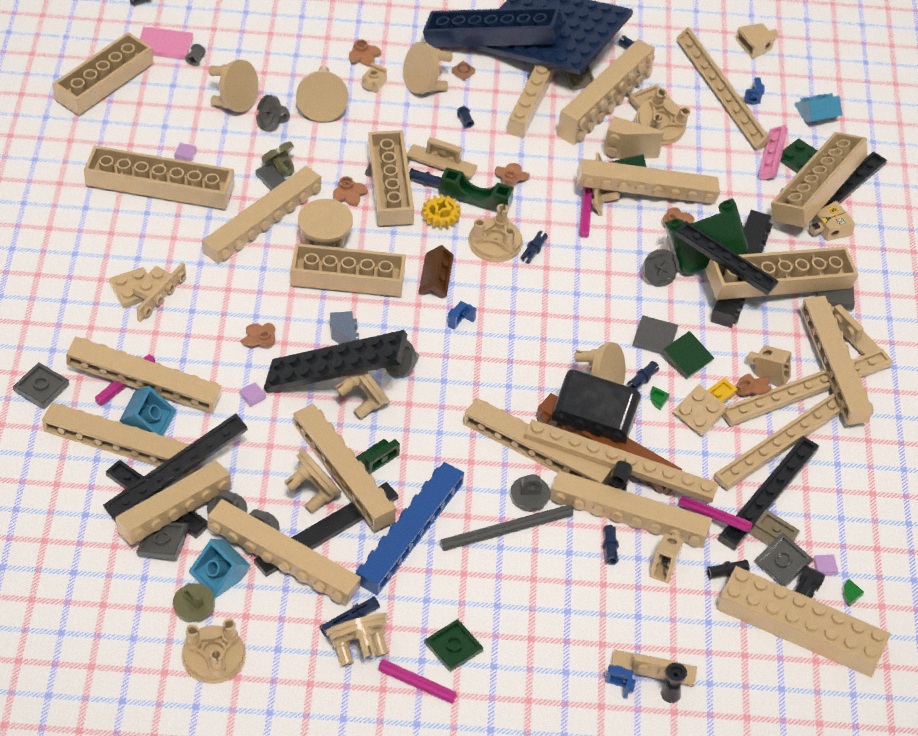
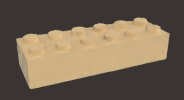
[52,32,153,115]
[368,130,414,226]
[290,243,406,297]

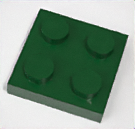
[780,138,818,173]

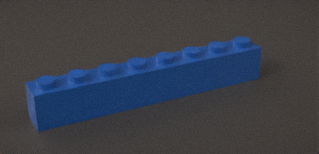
[356,462,464,596]

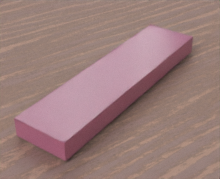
[758,125,788,180]

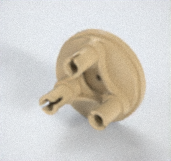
[403,42,453,94]
[208,59,259,112]
[296,65,349,122]
[635,88,691,145]
[298,199,353,248]
[468,204,523,263]
[574,342,626,385]
[335,372,390,419]
[284,448,342,513]
[326,613,389,666]
[181,618,246,684]

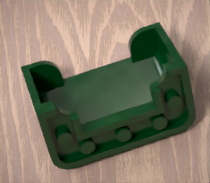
[664,198,749,274]

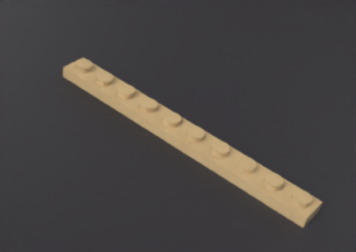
[676,27,771,150]
[723,348,893,426]
[713,393,842,490]
[524,419,719,503]

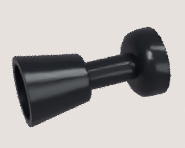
[660,663,687,703]

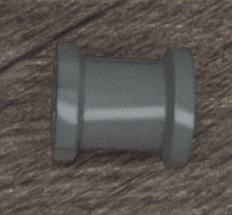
[185,43,206,66]

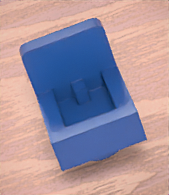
[743,77,765,104]
[447,301,477,330]
[605,664,636,699]

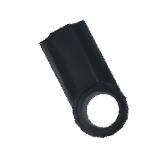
[609,461,633,491]
[795,566,826,599]

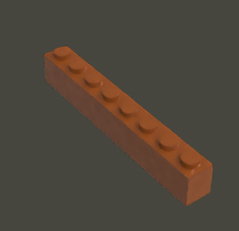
[536,393,683,496]

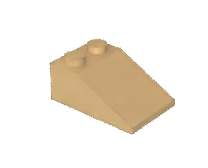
[604,116,664,159]

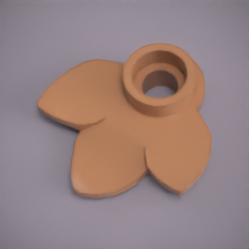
[349,39,382,66]
[495,163,530,186]
[333,176,368,206]
[663,207,695,226]
[240,322,276,348]
[736,373,772,396]

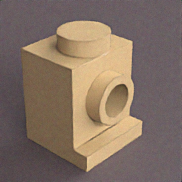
[362,63,387,93]

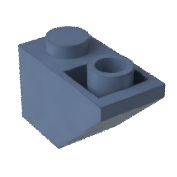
[330,311,359,344]

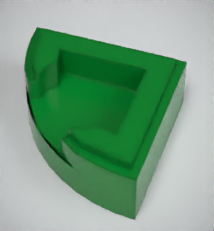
[650,386,670,411]
[843,579,864,606]

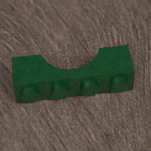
[439,167,514,211]

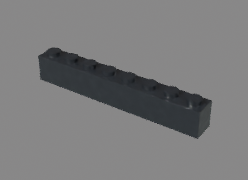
[711,210,773,328]

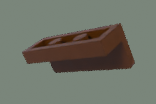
[418,245,454,298]

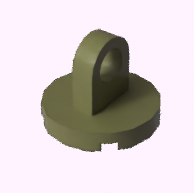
[261,141,295,176]
[173,583,215,623]

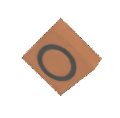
[451,61,476,81]

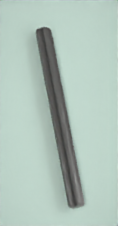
[440,505,574,551]

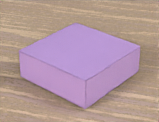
[174,142,197,162]
[239,382,266,407]
[813,554,838,576]

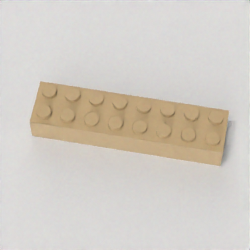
[557,39,655,145]
[771,132,868,228]
[84,145,235,209]
[705,246,859,300]
[717,566,891,678]

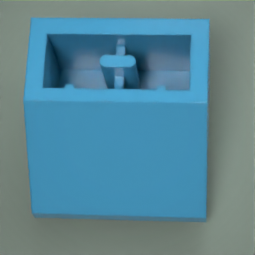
[794,93,843,122]

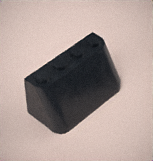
[551,370,641,444]

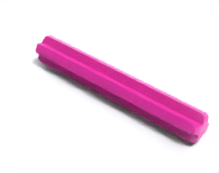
[579,187,593,237]
[95,354,155,406]
[679,496,752,532]
[378,659,457,703]

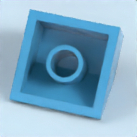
[119,386,176,436]
[189,539,251,598]

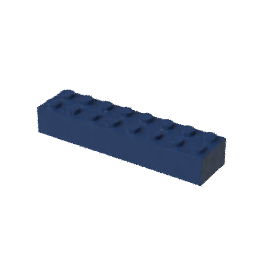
[423,7,563,48]

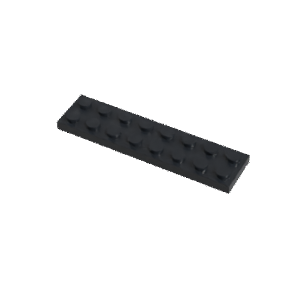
[264,330,408,393]

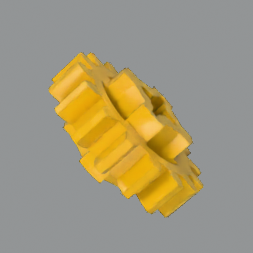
[422,194,461,229]

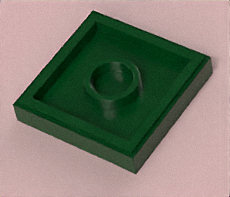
[662,331,714,380]
[424,619,484,672]

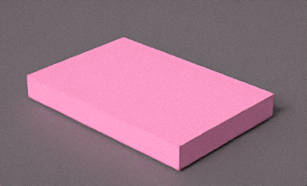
[140,26,194,60]

